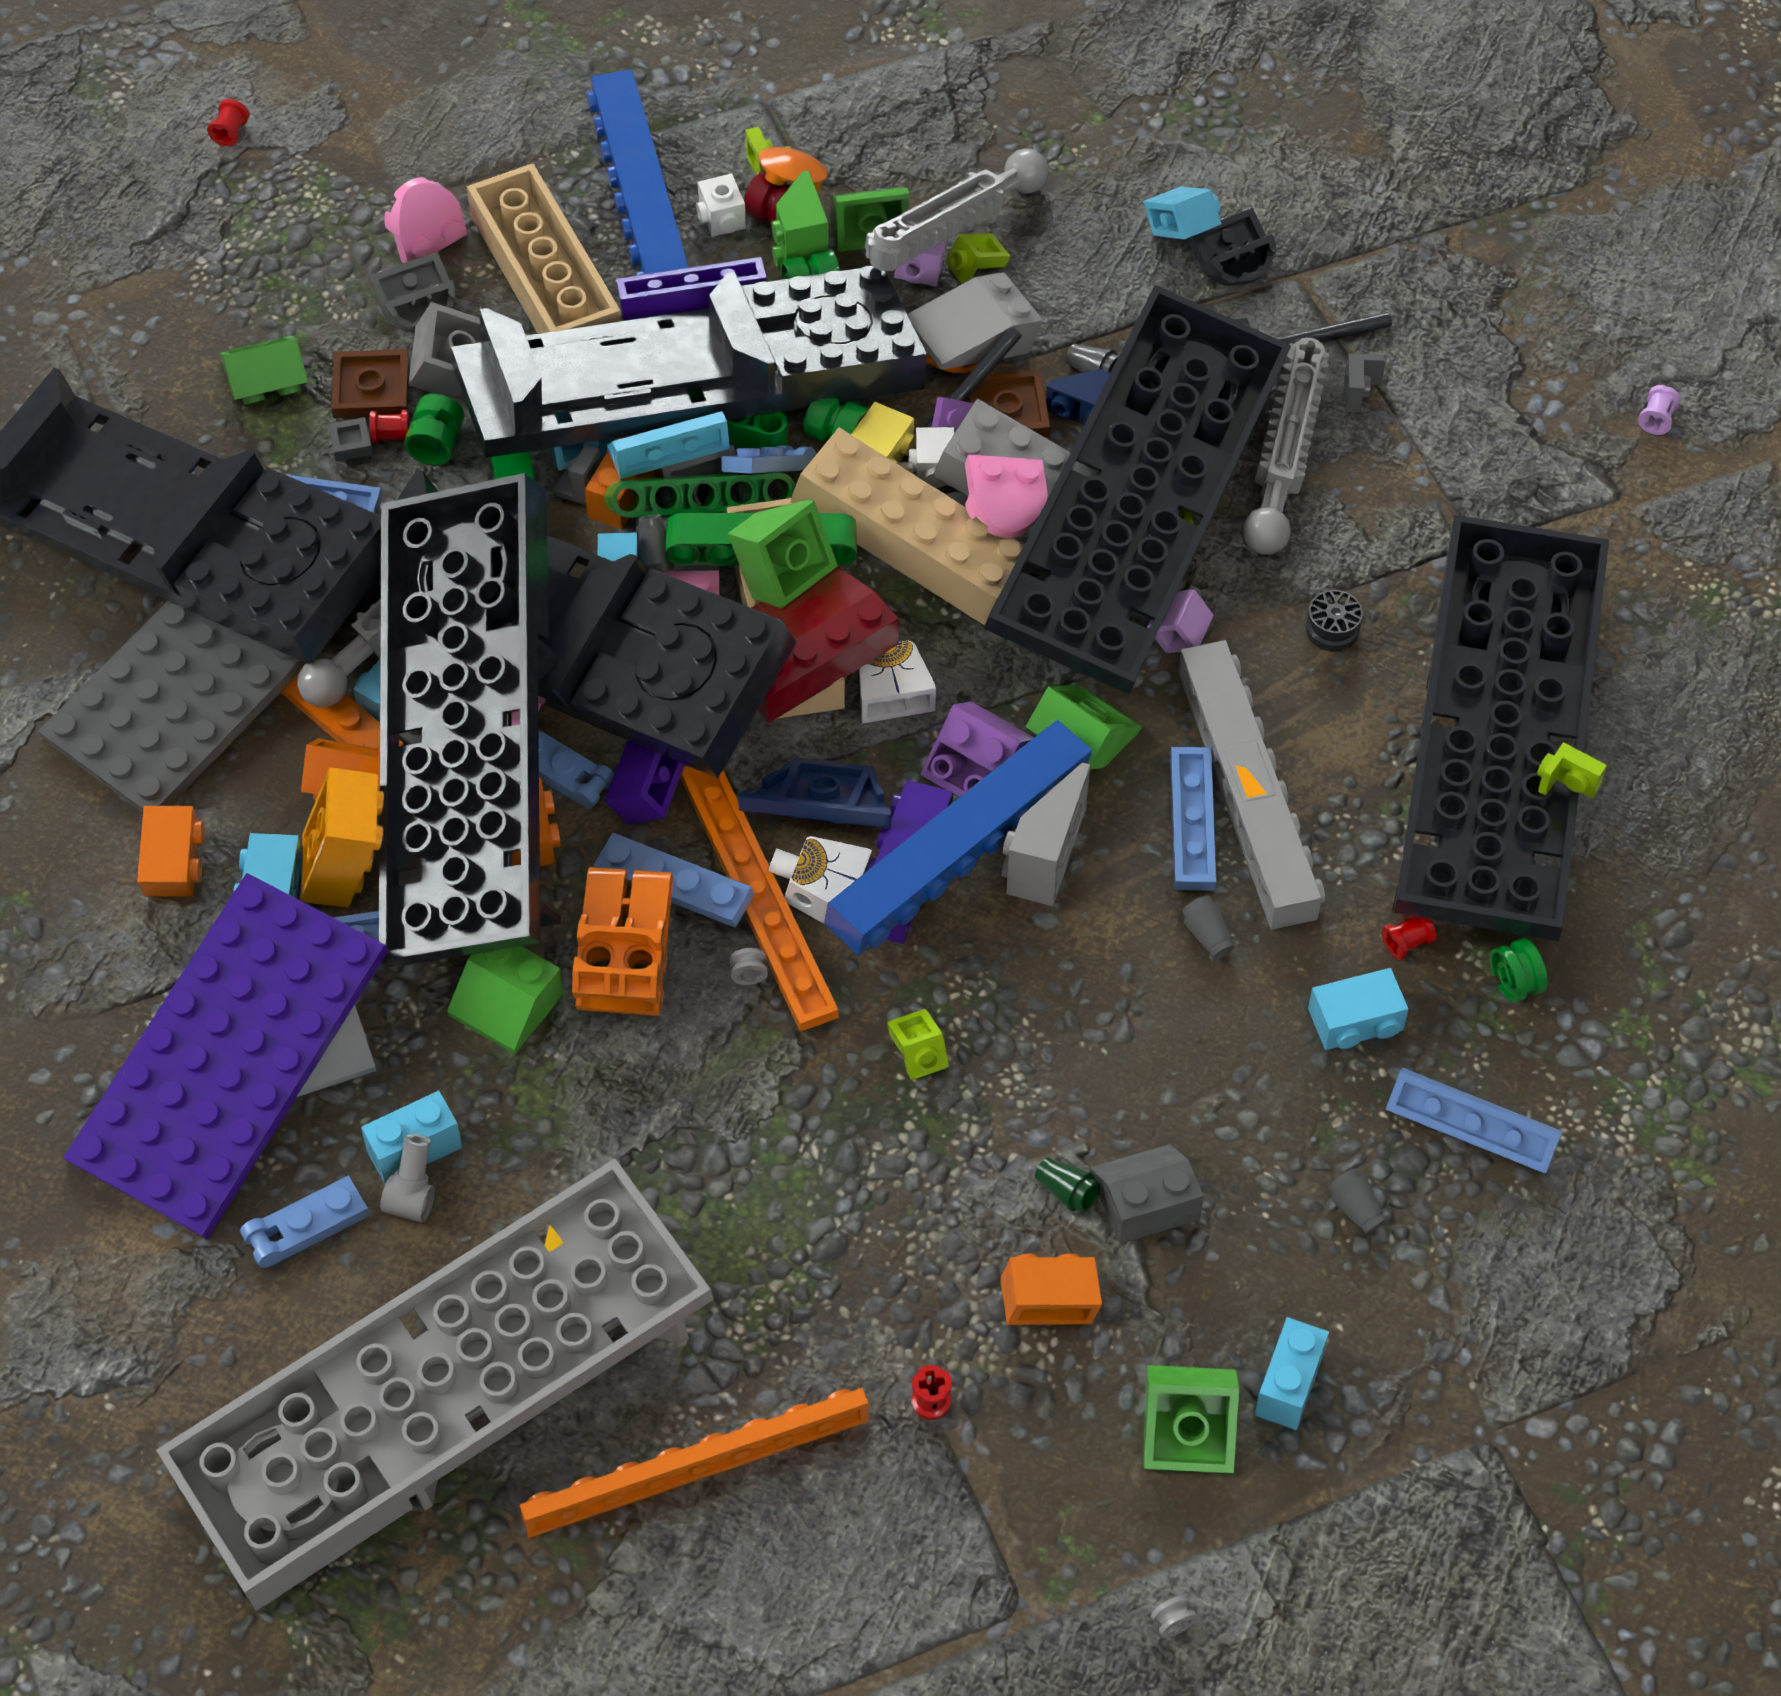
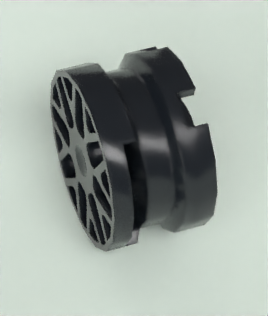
[1306,590,1363,652]

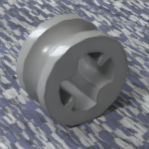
[729,948,768,985]
[1150,1595,1198,1638]

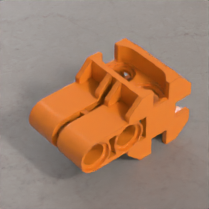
[572,867,673,1016]

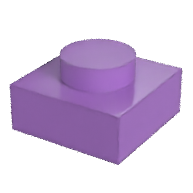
[932,397,974,434]

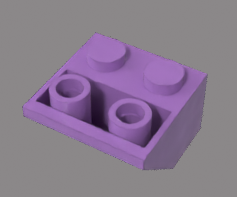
[920,701,1035,797]

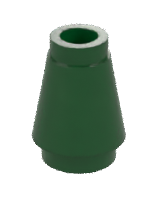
[1035,1157,1101,1213]

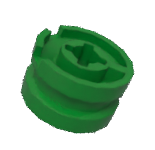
[1490,938,1548,1003]

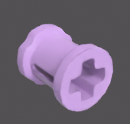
[1638,385,1681,435]

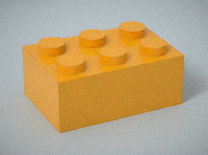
[300,767,384,908]

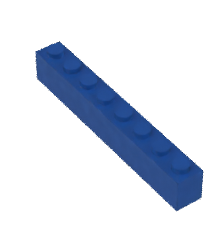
[586,69,689,276]
[824,719,1092,956]

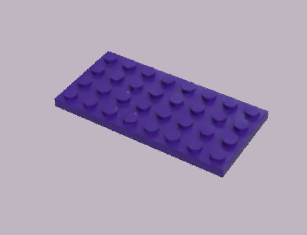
[63,873,389,1240]

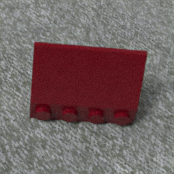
[751,566,898,723]

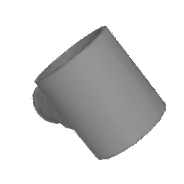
[380,1134,435,1223]

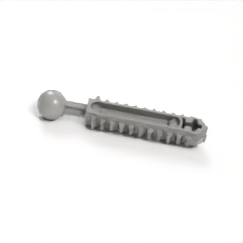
[865,148,1049,271]
[1243,338,1330,555]
[297,599,381,708]

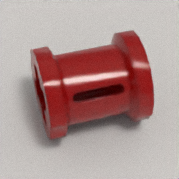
[207,99,250,146]
[369,410,410,445]
[1381,915,1437,960]
[912,1365,952,1420]

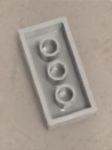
[933,399,1098,532]

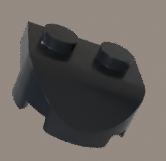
[1187,207,1276,286]

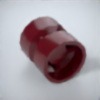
[744,171,793,223]

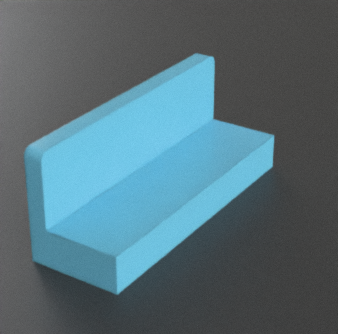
[607,411,730,479]

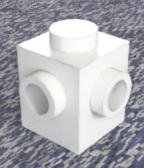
[696,174,746,237]

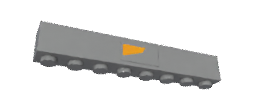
[1178,640,1325,930]

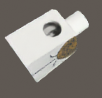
[859,640,936,724]
[768,836,872,923]

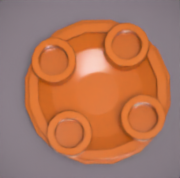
[758,146,828,191]

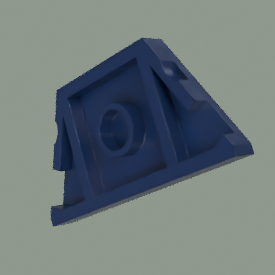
[738,757,891,828]

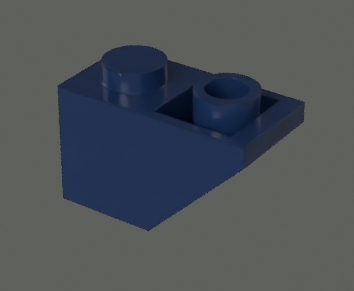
[1046,369,1110,425]

